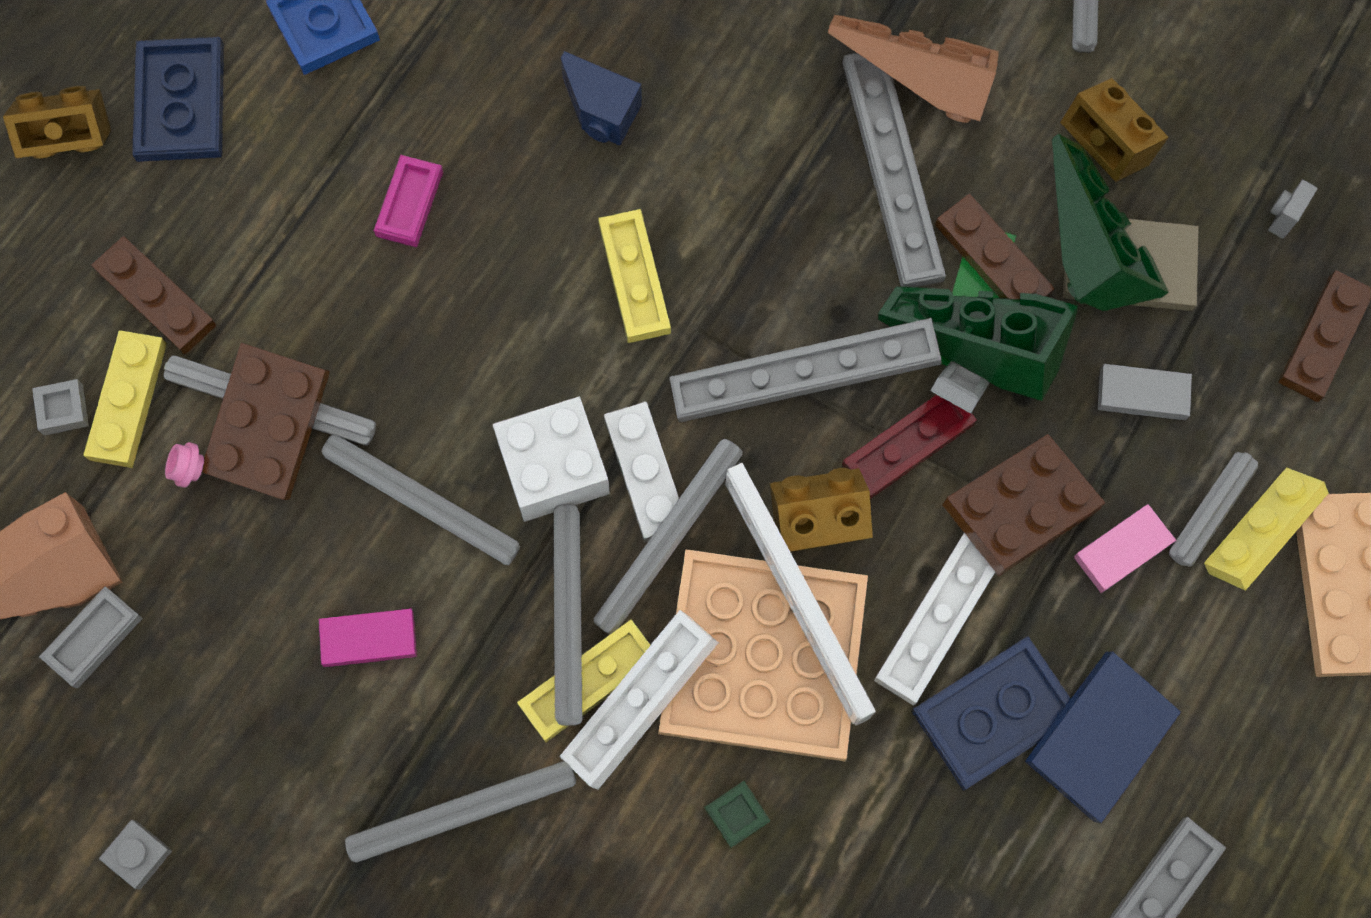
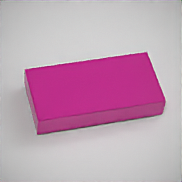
[374,155,443,247]
[319,609,417,667]

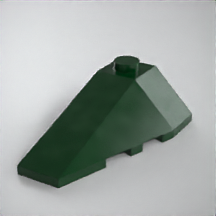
[1052,134,1169,311]
[878,286,1078,401]

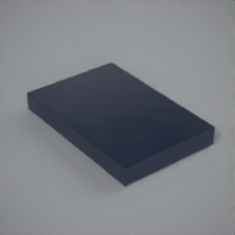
[132,37,224,162]
[911,637,1071,791]
[1025,652,1181,823]

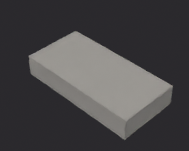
[931,361,989,413]
[1098,364,1192,421]
[39,587,143,689]

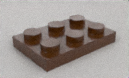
[202,343,330,500]
[942,434,1105,576]

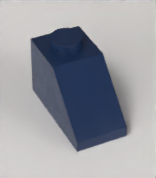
[561,51,642,146]

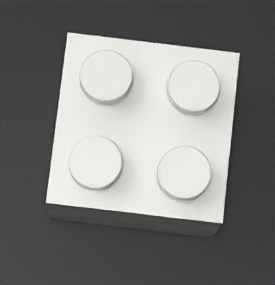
[493,396,610,522]

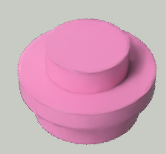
[165,442,204,488]

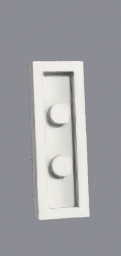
[604,402,679,543]

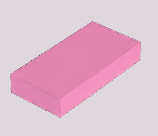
[1074,504,1176,593]

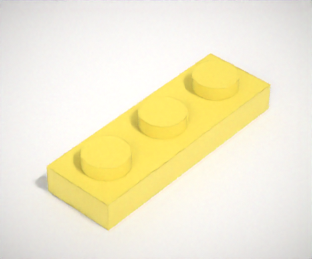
[598,209,671,343]
[83,330,167,468]
[1204,467,1329,591]
[517,620,650,743]

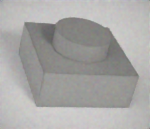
[1268,179,1318,239]
[32,379,89,435]
[99,820,172,890]

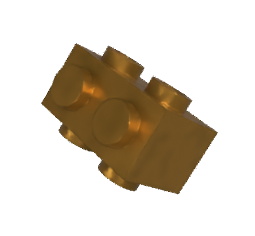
[1060,78,1169,182]
[3,86,111,158]
[770,468,873,552]

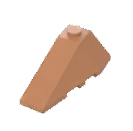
[828,15,999,122]
[0,492,123,620]

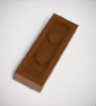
[935,193,1055,299]
[91,236,217,355]
[1278,270,1371,403]

